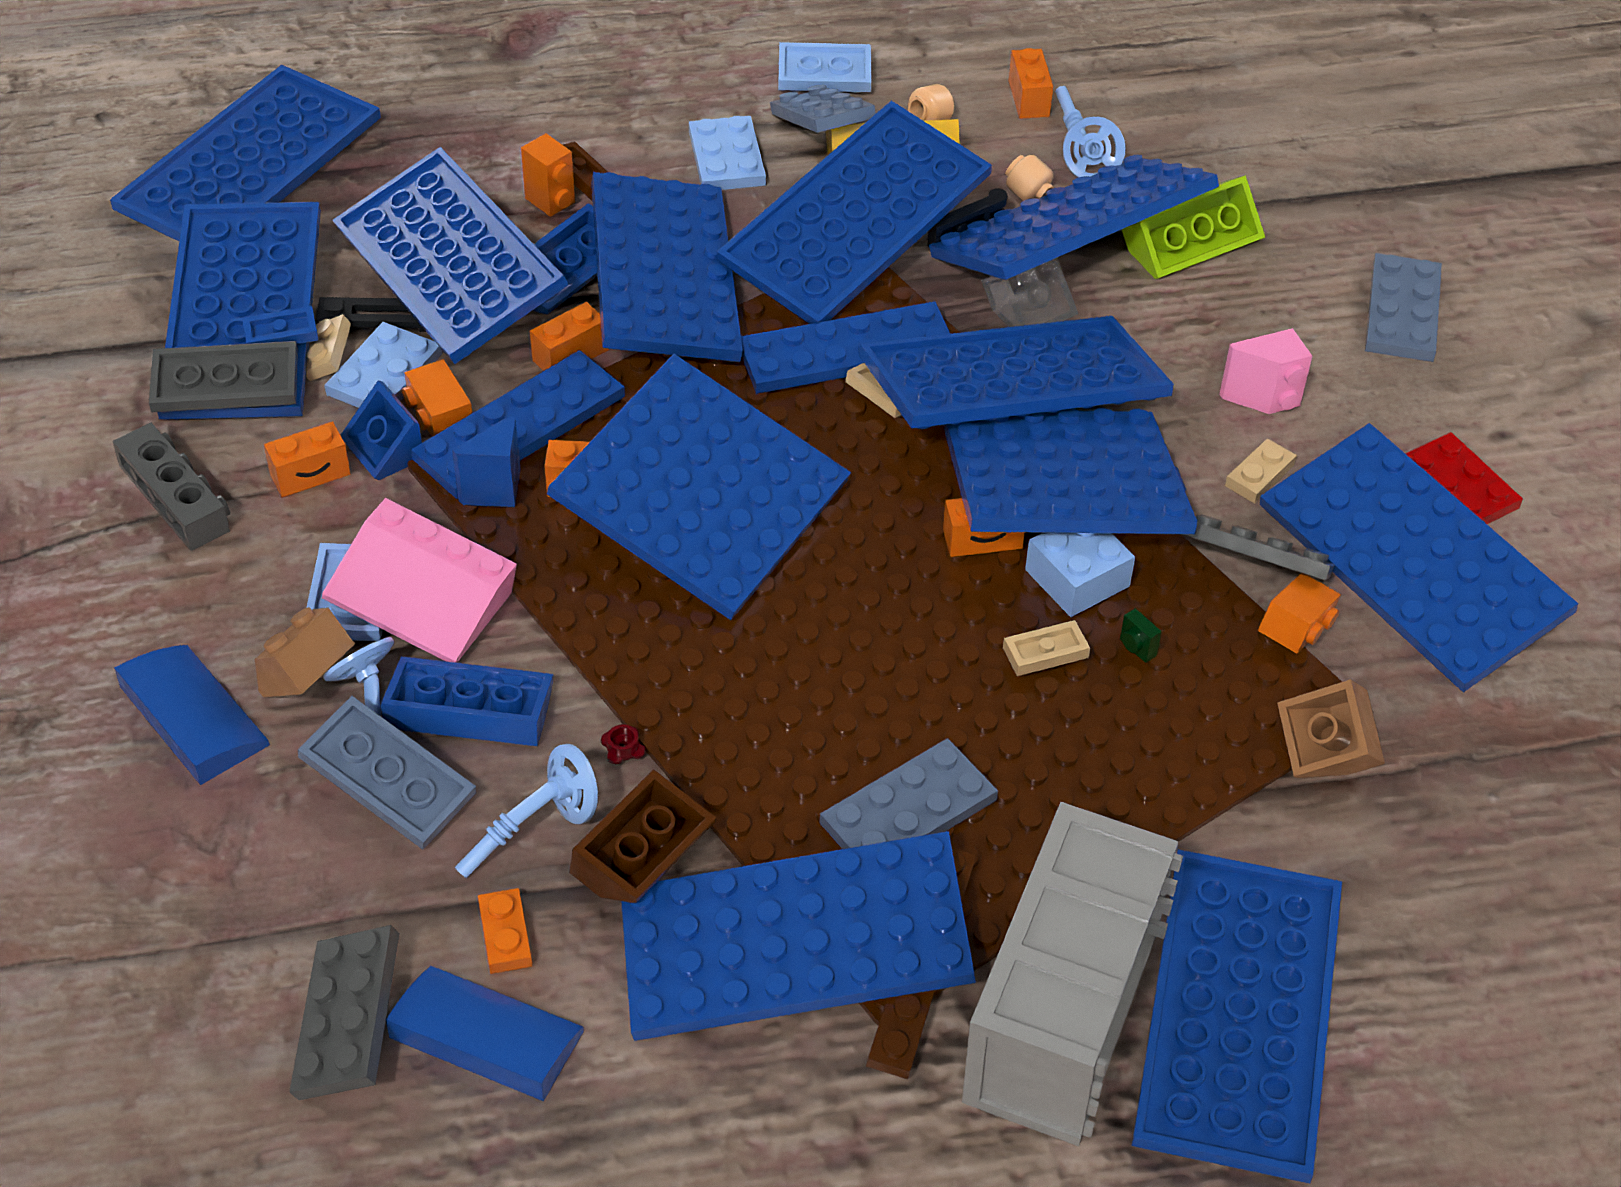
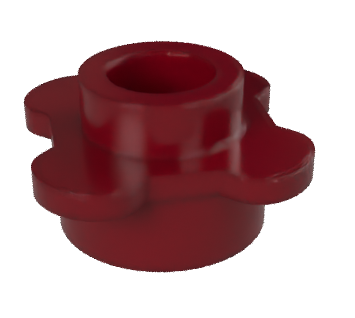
[601,724,645,765]

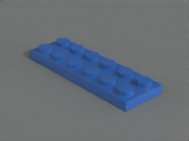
[741,301,950,394]
[411,350,625,499]

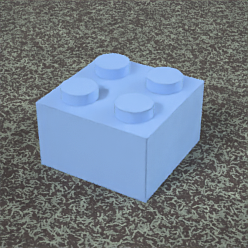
[1025,532,1135,617]

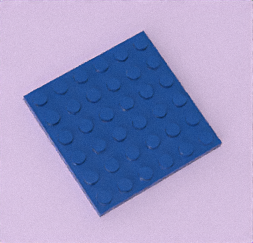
[547,354,851,620]
[943,408,1197,534]

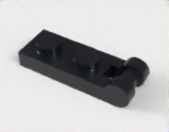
[927,188,1008,247]

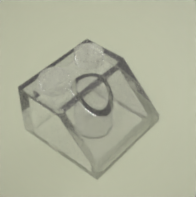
[981,258,1078,327]

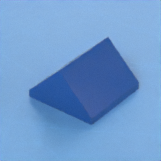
[341,380,422,480]
[452,415,521,507]

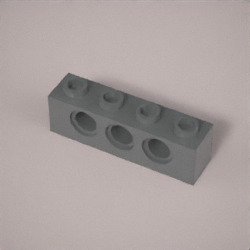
[112,422,230,551]

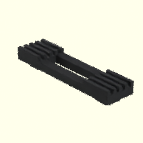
[315,297,426,332]

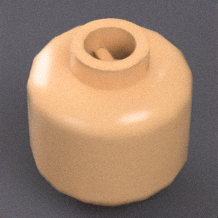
[908,84,954,121]
[1005,155,1054,201]

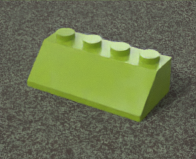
[1121,175,1265,279]

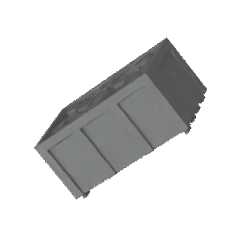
[962,802,1183,1146]

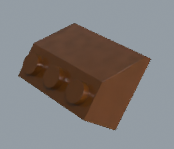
[569,769,716,903]

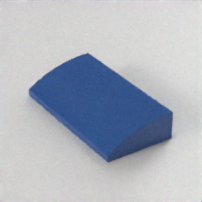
[533,203,597,315]
[114,645,270,785]
[381,656,553,746]
[386,966,584,1101]

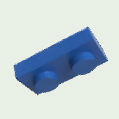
[242,306,319,344]

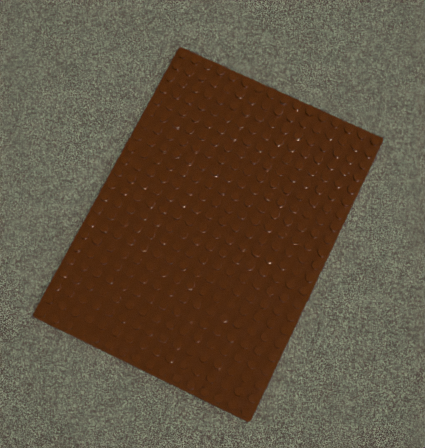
[408,267,1373,1025]

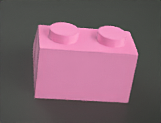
[1219,328,1312,414]

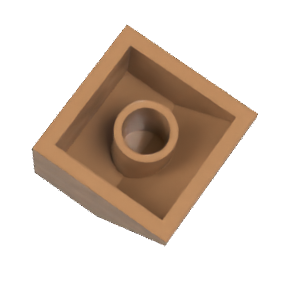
[255,607,355,697]
[1277,679,1385,778]

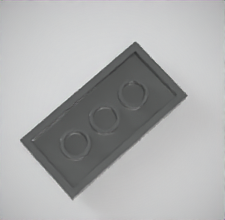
[149,341,298,412]
[1184,514,1335,580]
[289,925,399,1100]

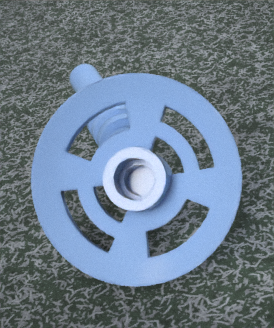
[1055,86,1125,178]
[323,637,394,716]
[455,744,598,878]

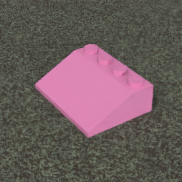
[322,498,517,663]

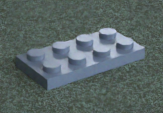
[770,85,876,133]
[1365,253,1442,362]
[298,696,476,850]
[819,738,998,849]

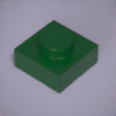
[1120,608,1162,663]

